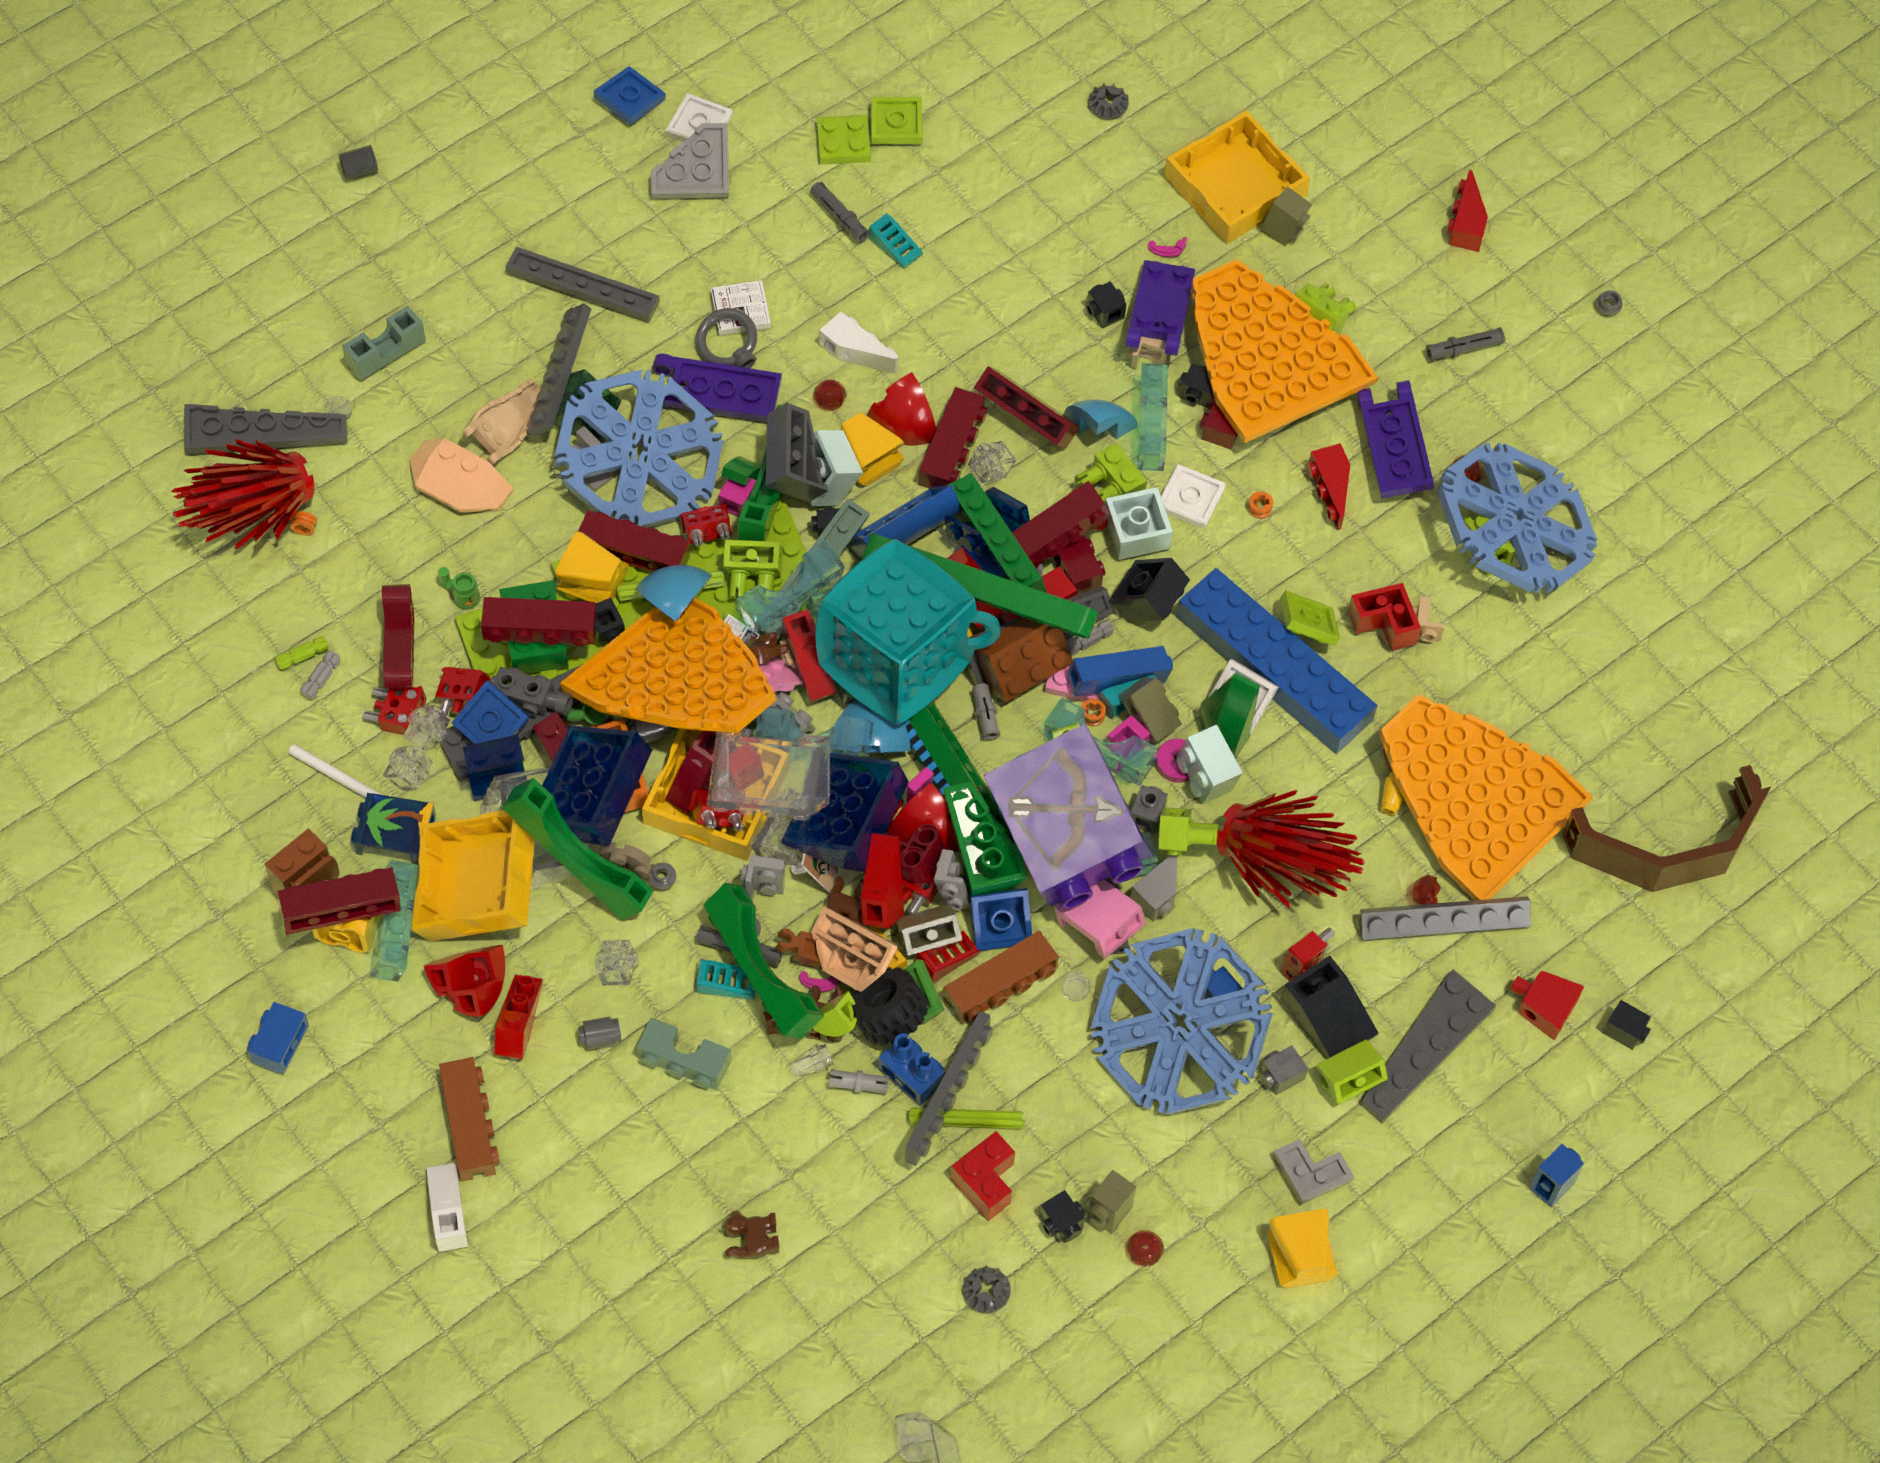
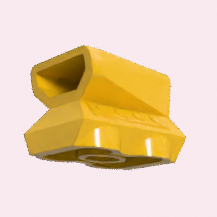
[841,413,904,486]
[555,531,629,603]
[312,879,381,953]
[1267,1209,1338,1288]

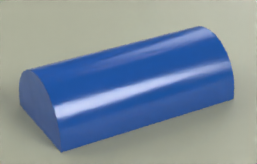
[848,485,960,561]

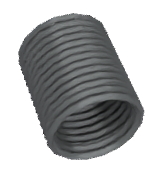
[338,145,378,180]

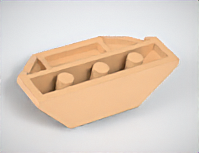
[409,438,514,512]
[811,906,899,992]

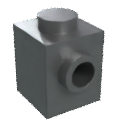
[1131,785,1168,834]
[1260,1045,1308,1095]

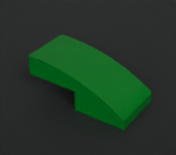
[721,456,761,485]

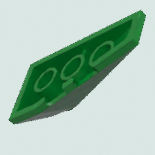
[1198,672,1260,759]
[943,782,1028,898]

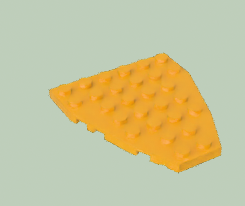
[1191,259,1378,443]
[560,598,776,733]
[1378,695,1593,900]

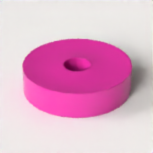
[1156,739,1189,783]

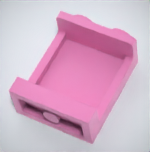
[1054,879,1146,959]

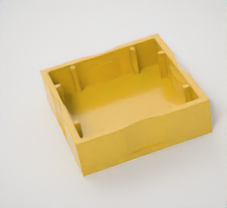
[1164,111,1310,245]
[642,728,790,861]
[411,810,535,942]

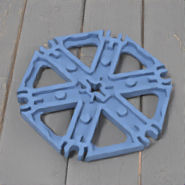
[554,369,724,528]
[1437,443,1597,593]
[1091,928,1273,1115]

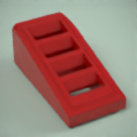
[914,930,980,982]

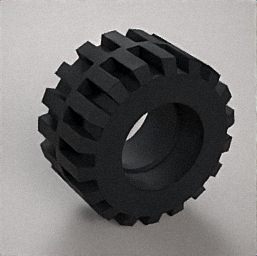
[851,967,928,1045]

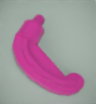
[1148,237,1187,257]
[799,971,840,992]

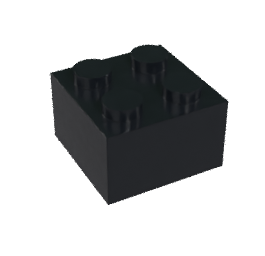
[1109,557,1190,622]

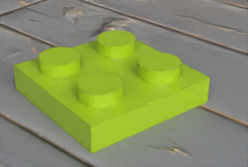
[871,97,922,144]
[817,115,871,165]
[1280,590,1340,646]

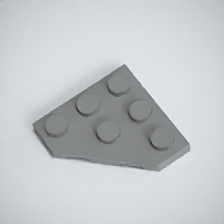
[651,123,729,199]

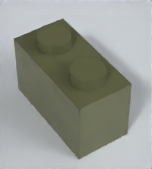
[1261,186,1312,246]
[1119,677,1182,743]
[895,904,962,956]
[1088,1169,1136,1234]

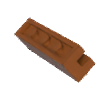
[943,930,1059,1025]
[439,1057,500,1182]

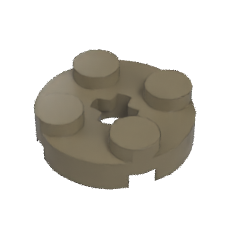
[598,842,654,880]

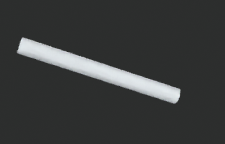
[288,744,387,804]

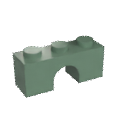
[342,306,426,381]
[637,1017,732,1090]

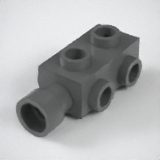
[490,667,574,717]

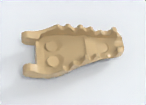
[462,379,541,465]

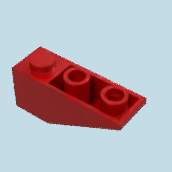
[1446,170,1488,252]
[1306,443,1351,530]
[781,609,837,702]
[861,833,904,929]
[494,974,543,1059]

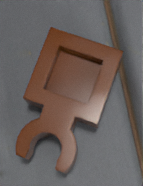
[775,928,821,969]

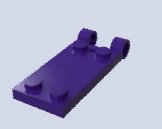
[1125,260,1195,356]
[652,353,782,422]
[1357,380,1434,499]

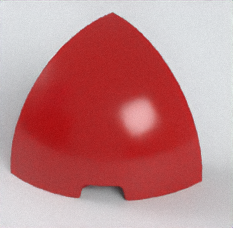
[867,372,936,446]
[887,783,958,853]
[424,945,505,1017]

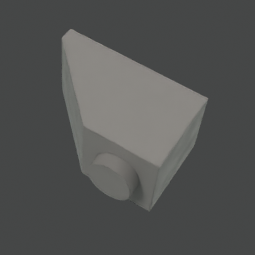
[1130,855,1177,921]

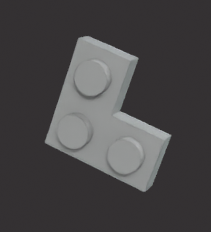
[1273,1139,1354,1205]

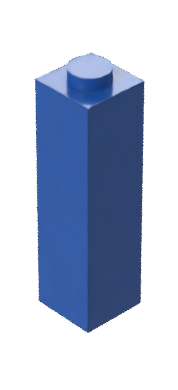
[1066,646,1173,696]

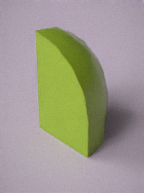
[813,991,857,1037]

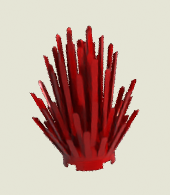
[171,439,315,549]
[1217,790,1365,908]

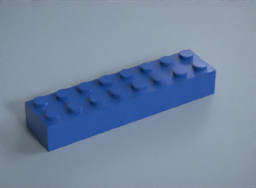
[1176,568,1378,755]

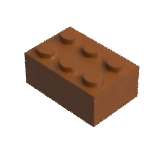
[975,617,1073,702]

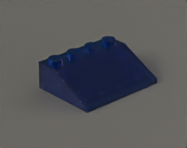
[542,725,653,846]
[781,752,909,872]

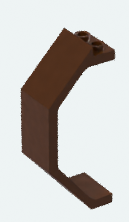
[1562,765,1771,892]

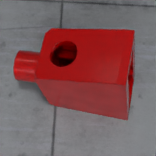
[1510,971,1584,1041]

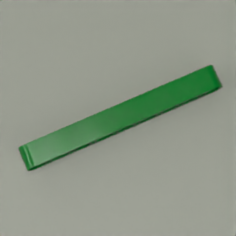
[861,533,1099,639]

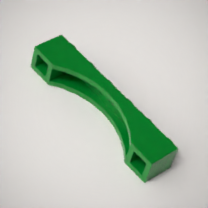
[738,405,782,541]
[948,473,1047,593]
[501,778,653,920]
[703,883,824,1039]

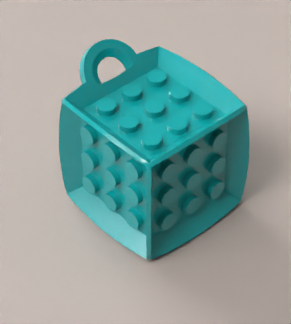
[815,539,1000,724]

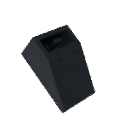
[1281,955,1379,1058]

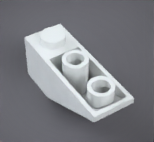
[819,312,898,374]
[427,1163,469,1252]

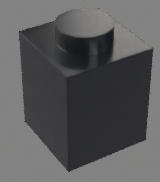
[1602,1000,1651,1050]

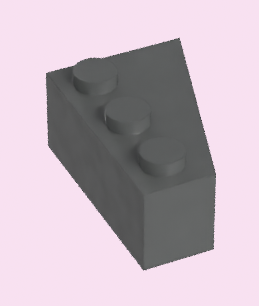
[766,403,828,502]

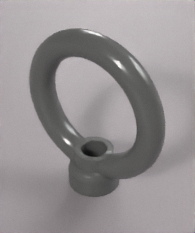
[696,308,757,368]

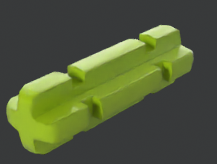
[275,636,329,669]

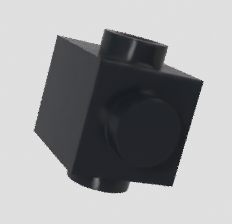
[1086,281,1126,329]
[1178,364,1213,408]
[1039,1190,1086,1243]

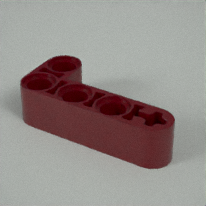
[382,584,415,689]
[829,820,945,883]

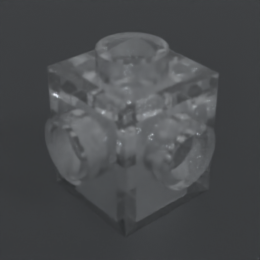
[968,441,1016,483]
[403,705,450,751]
[383,745,433,791]
[595,940,639,986]

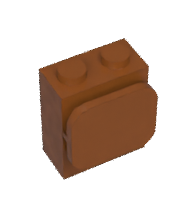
[264,828,340,898]

